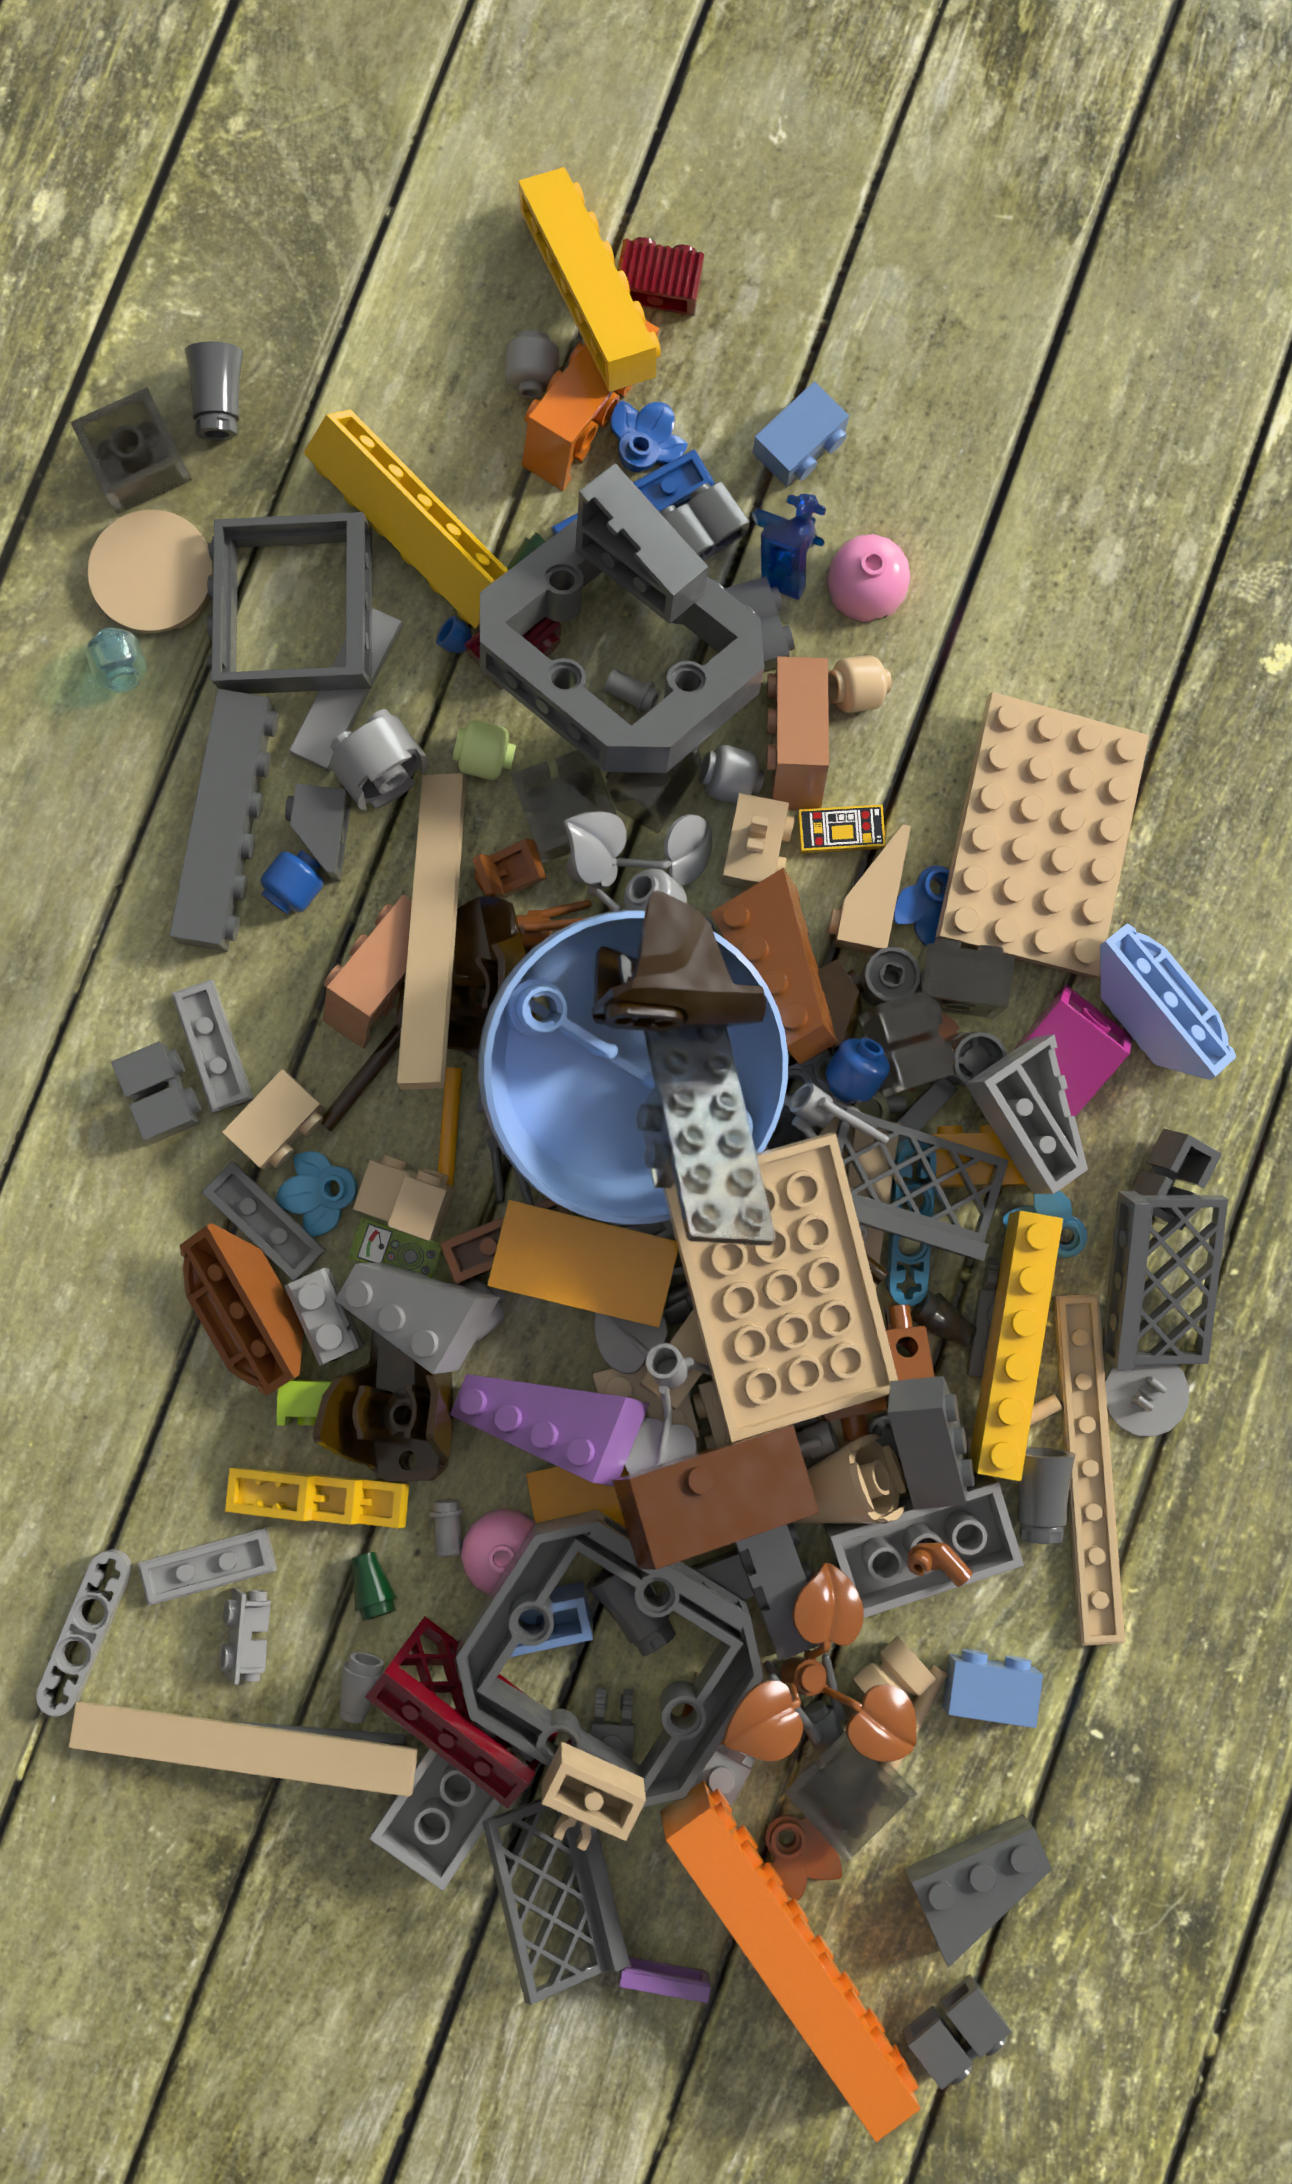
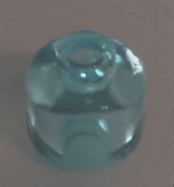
[85,628,147,693]

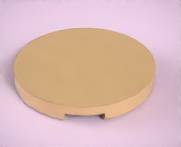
[88,510,213,635]

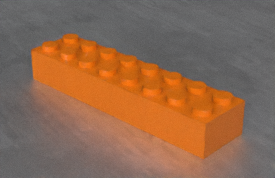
[660,1780,921,2142]

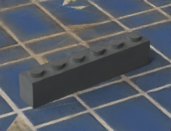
[170,689,279,952]

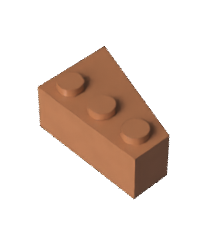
[766,656,829,811]
[322,894,412,1049]

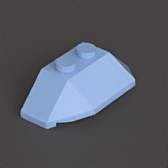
[1100,923,1236,1080]

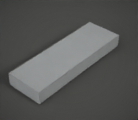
[171,979,254,1114]
[138,1527,278,1606]

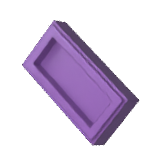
[620,1957,711,2003]

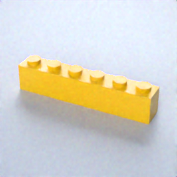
[518,167,661,392]
[303,409,508,629]
[969,1211,1063,1481]

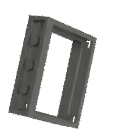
[206,512,372,694]

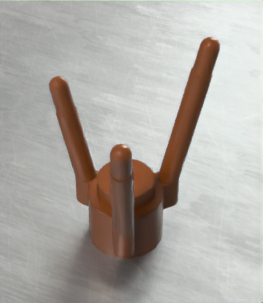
[516,900,592,952]

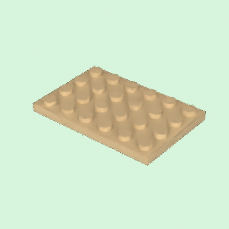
[935,692,1149,979]
[661,1132,898,1442]

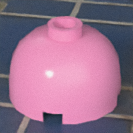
[826,534,910,622]
[461,1508,535,1595]

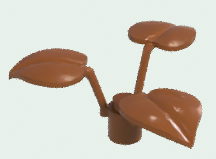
[723,1563,917,1762]

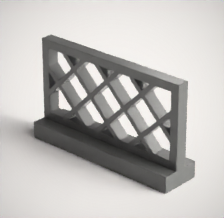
[836,1108,1009,1261]
[1102,1191,1228,1371]
[482,1798,630,2005]

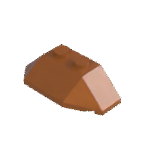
[180,1223,304,1396]

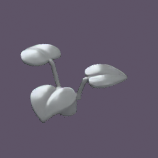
[564,811,712,912]
[594,1312,712,1474]

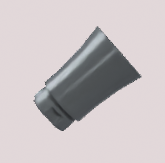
[184,341,244,441]
[1018,1447,1076,1544]
[586,1568,676,1656]

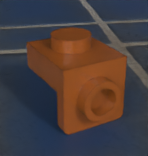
[472,838,547,898]

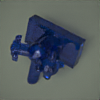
[752,494,826,600]

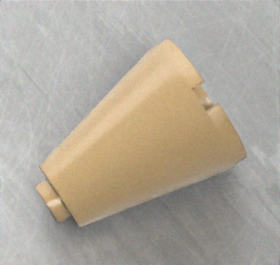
[795,1434,906,1524]

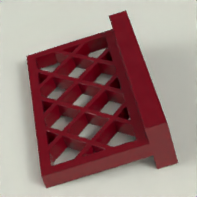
[365,1616,557,1809]

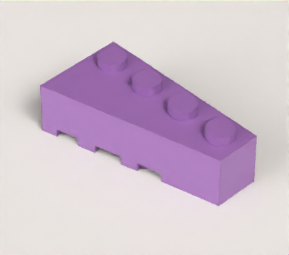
[450,1374,650,1487]

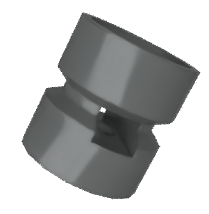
[859,947,921,1010]
[936,1032,1007,1087]

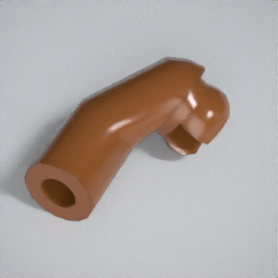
[907,1542,973,1587]

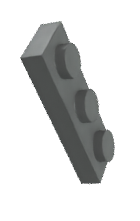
[202,1161,327,1281]

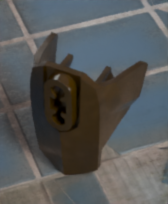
[591,890,766,1032]
[396,896,536,1060]
[313,1329,453,1482]

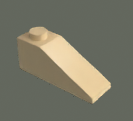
[828,824,911,955]

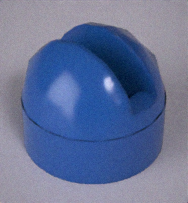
[436,616,472,653]

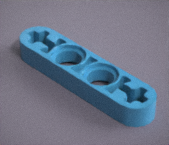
[886,1139,937,1306]

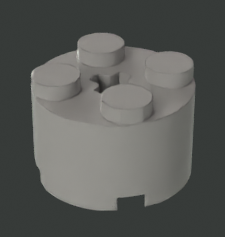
[329,709,429,810]

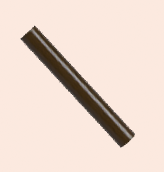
[321,1024,401,1132]

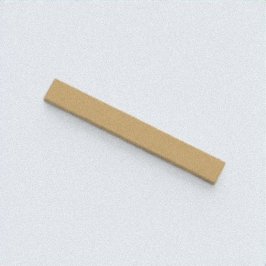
[397,773,467,1090]
[1053,1294,1125,1646]
[69,1701,418,1797]

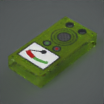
[348,1217,442,1279]

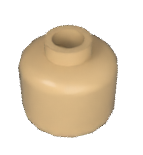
[828,655,892,713]

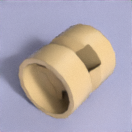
[853,1636,937,1696]

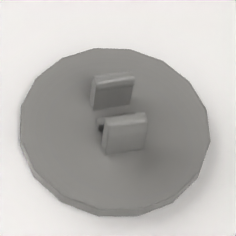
[1105,1351,1189,1437]

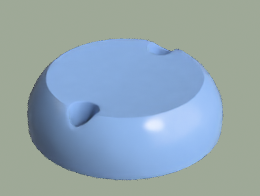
[478,910,788,1224]

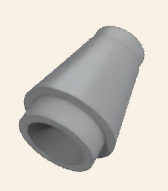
[339,1652,384,1723]

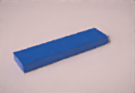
[551,449,715,536]

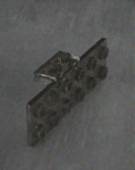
[637,1027,776,1246]

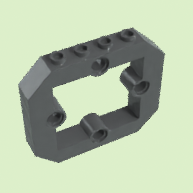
[480,519,764,773]
[456,1509,763,1808]

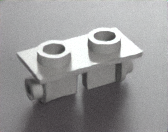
[220,1588,271,1684]

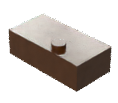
[612,1425,820,1570]

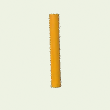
[438,1067,462,1185]

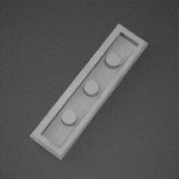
[289,608,403,772]

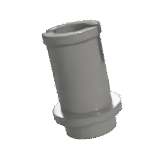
[604,668,660,714]
[429,1499,464,1556]

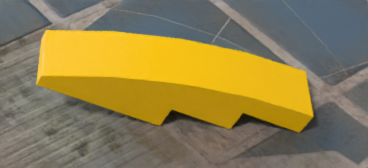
[225,1467,410,1529]

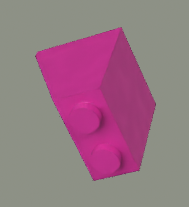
[1013,984,1132,1117]

